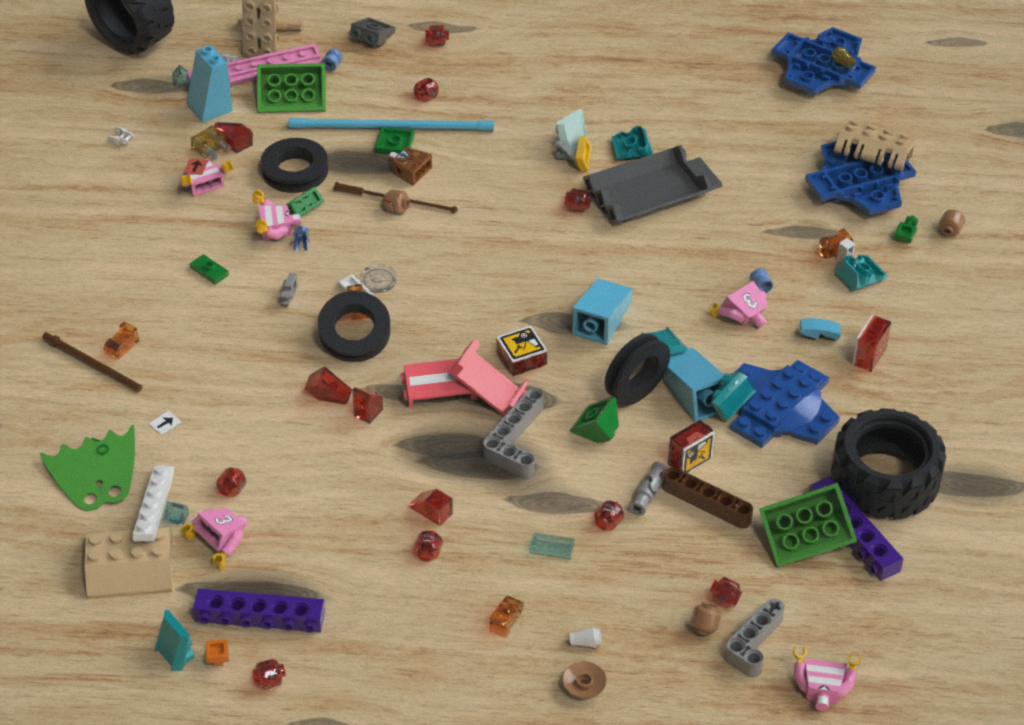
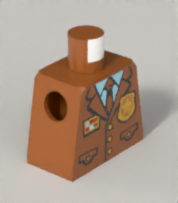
[388,148,432,186]

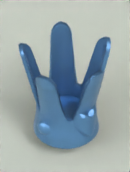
[291,226,310,251]

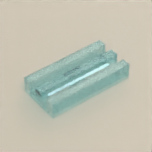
[530,533,575,560]

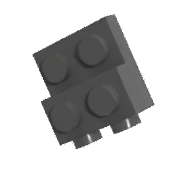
[350,17,396,46]

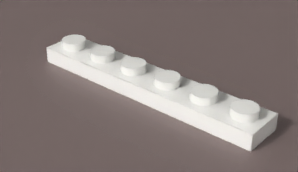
[132,465,174,541]

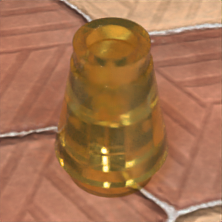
[831,46,857,69]

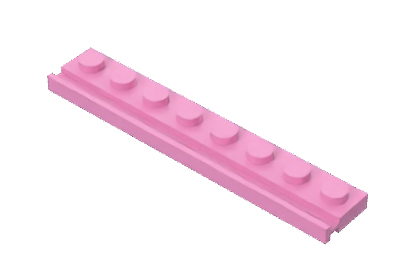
[187,43,322,86]

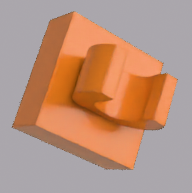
[206,639,229,666]

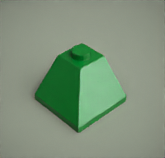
[570,396,619,443]

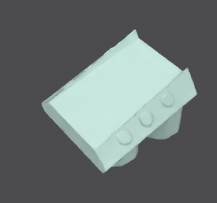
[555,109,588,151]

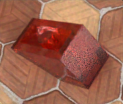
[215,122,253,154]
[304,366,352,405]
[352,387,383,424]
[409,489,453,526]

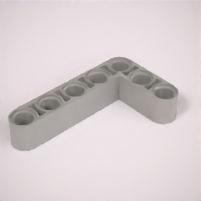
[483,387,544,479]

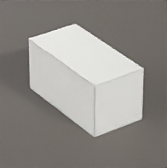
[837,238,855,262]

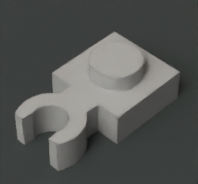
[280,273,298,306]

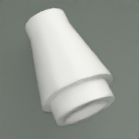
[570,627,602,648]

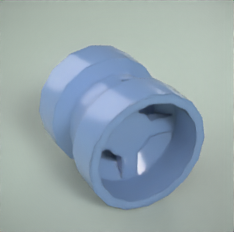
[321,48,343,72]
[749,268,773,293]

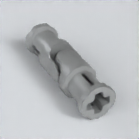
[629,461,668,516]

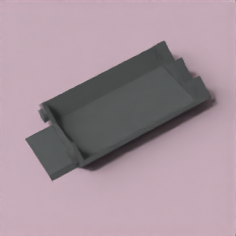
[583,145,723,224]

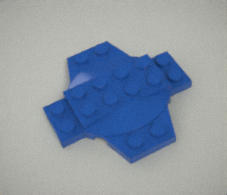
[772,27,876,95]
[805,141,916,216]
[730,360,840,448]

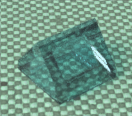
[172,64,190,86]
[164,501,189,525]

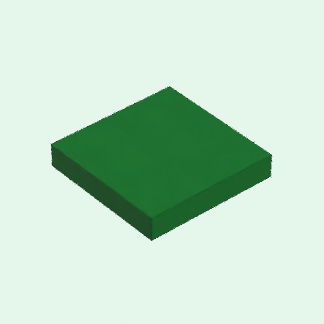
[374,127,415,155]

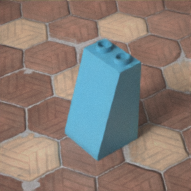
[187,45,233,123]
[572,278,633,345]
[663,348,724,422]

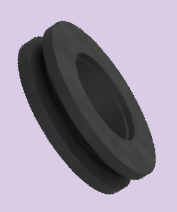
[261,138,328,193]
[318,291,391,362]
[604,333,670,405]

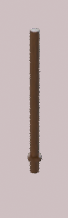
[42,332,143,392]

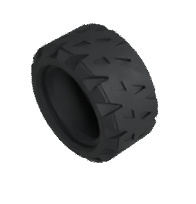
[85,0,175,54]
[831,408,946,519]

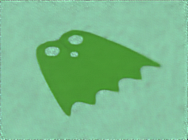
[40,425,135,511]

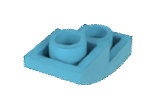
[800,318,841,341]

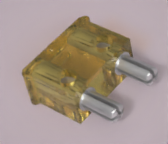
[191,125,232,159]

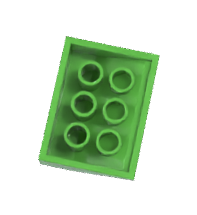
[257,63,326,113]
[759,483,857,567]

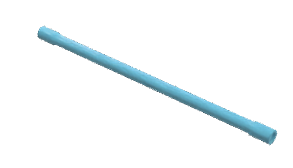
[288,118,494,131]

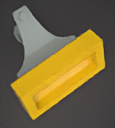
[556,135,591,172]

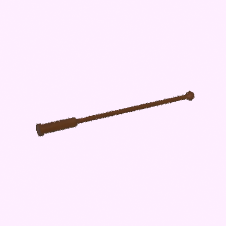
[334,182,458,213]

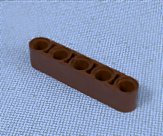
[663,467,753,528]

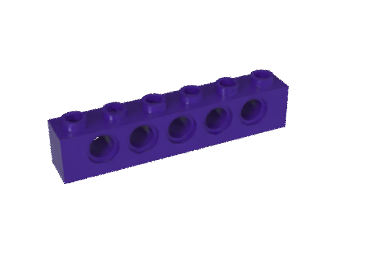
[809,476,904,581]
[193,589,325,633]

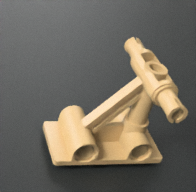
[237,0,303,58]

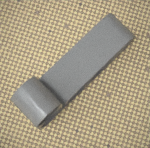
[725,598,785,678]

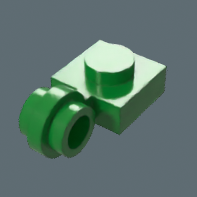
[893,215,918,244]

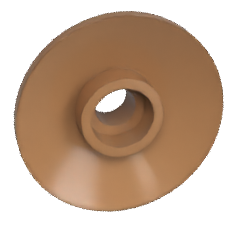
[563,661,606,699]

